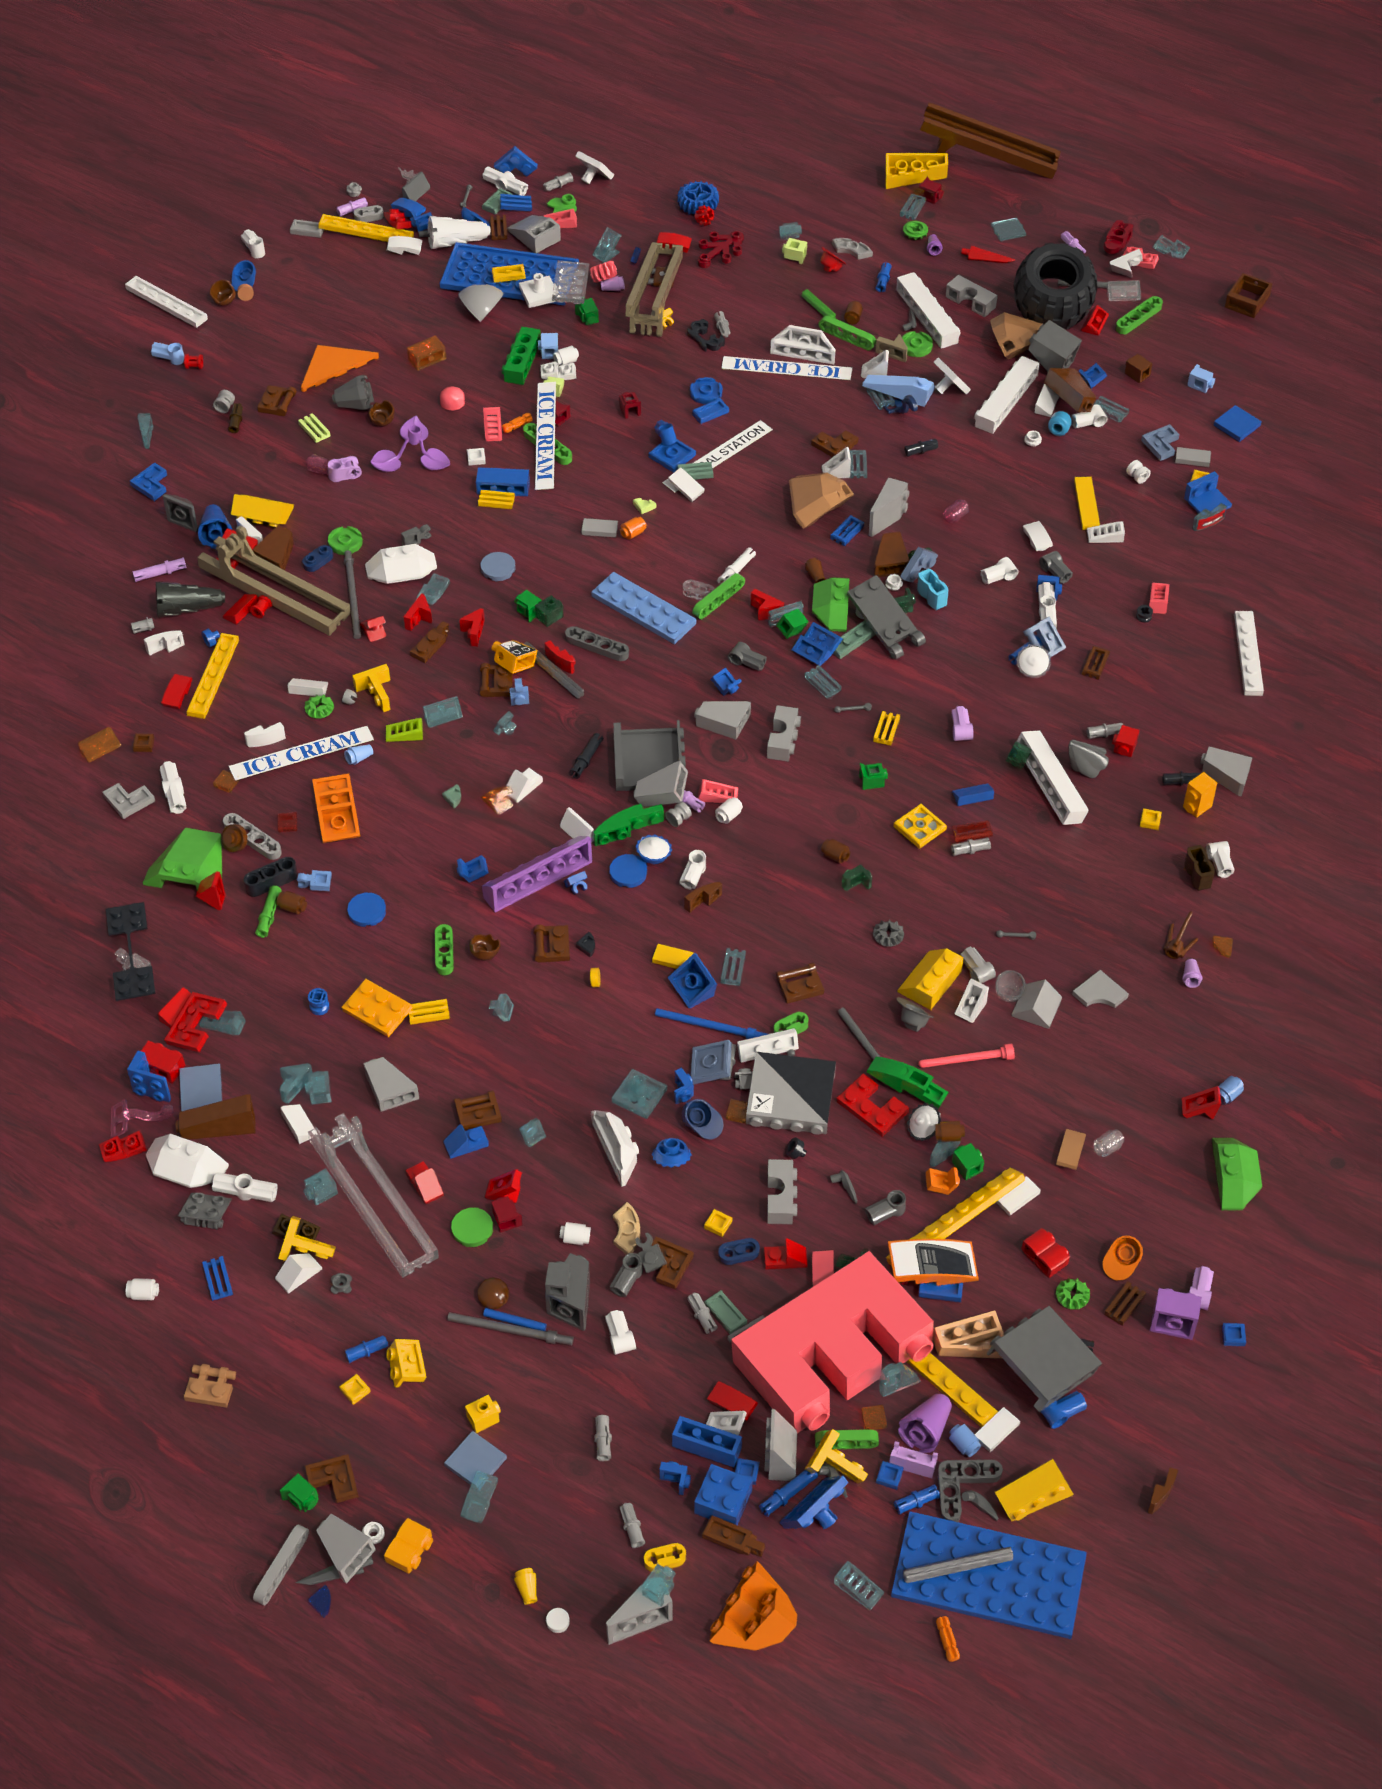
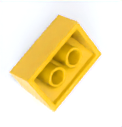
[231,494,294,527]
[897,948,964,1010]

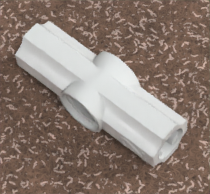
[483,167,528,195]
[1038,582,1057,628]
[160,761,187,814]
[212,1172,278,1202]

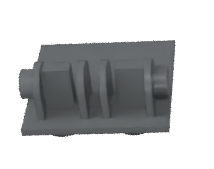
[179,1193,232,1229]

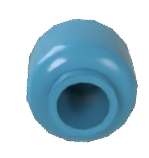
[1048,411,1072,436]

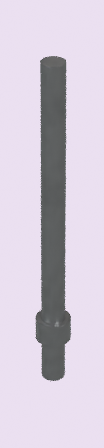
[448,1312,574,1345]

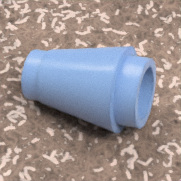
[344,744,373,765]

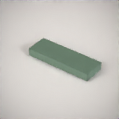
[833,620,876,659]

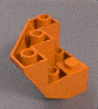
[710,1561,797,1651]

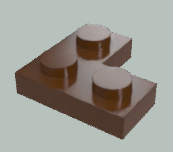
[811,430,859,458]
[652,1237,694,1290]
[305,1454,359,1503]

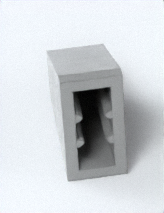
[694,701,751,740]
[1200,747,1252,796]
[634,761,688,807]
[364,1057,419,1112]
[316,1514,376,1584]

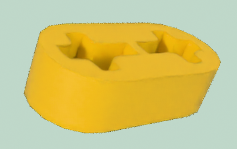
[644,1543,686,1572]

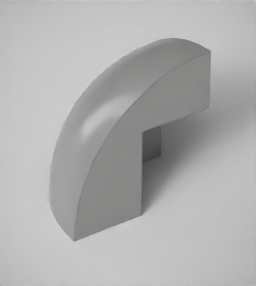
[458,284,504,322]

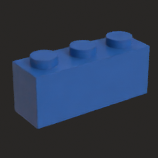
[476,467,530,496]
[672,1416,742,1467]

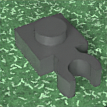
[401,524,431,546]
[635,1233,667,1273]

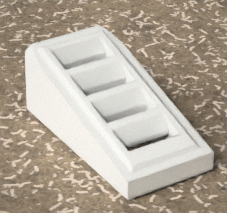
[1087,521,1125,543]

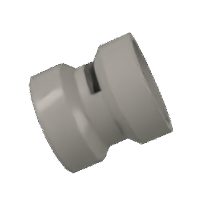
[213,390,235,413]
[665,802,692,827]

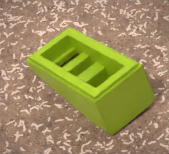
[386,718,423,742]

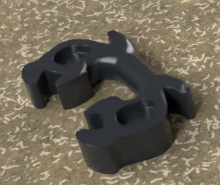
[687,319,725,352]

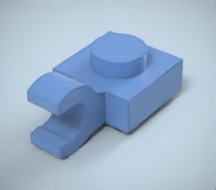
[510,678,529,706]
[297,870,332,891]

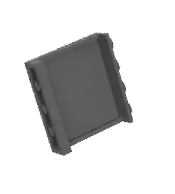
[613,720,686,791]
[986,1306,1102,1412]

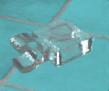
[115,948,151,971]

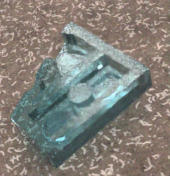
[879,1362,920,1397]

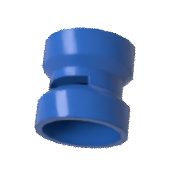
[308,988,329,1015]

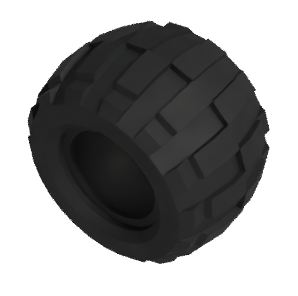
[1013,243,1098,329]

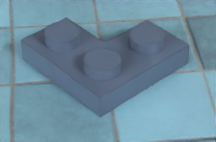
[1141,424,1179,461]
[900,547,938,583]

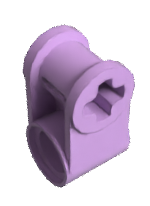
[328,456,362,482]

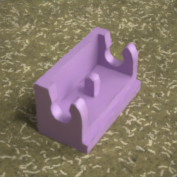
[890,1441,938,1478]

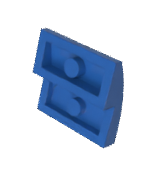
[792,622,843,666]

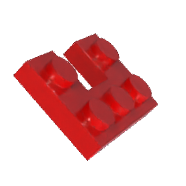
[164,992,228,1052]
[837,1073,909,1137]

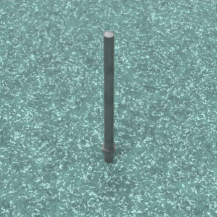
[344,550,361,639]

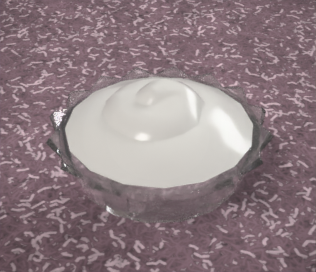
[1016,644,1051,678]

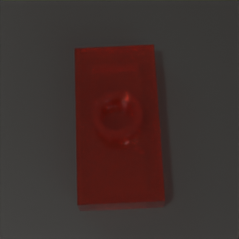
[952,820,993,842]

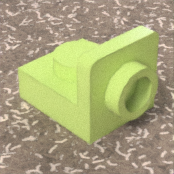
[543,376,564,397]

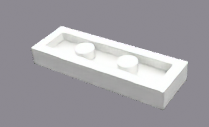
[737,1028,799,1062]

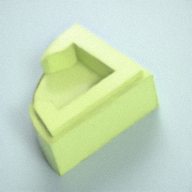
[633,498,656,514]

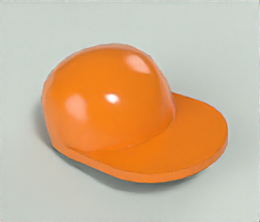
[1103,1236,1143,1280]

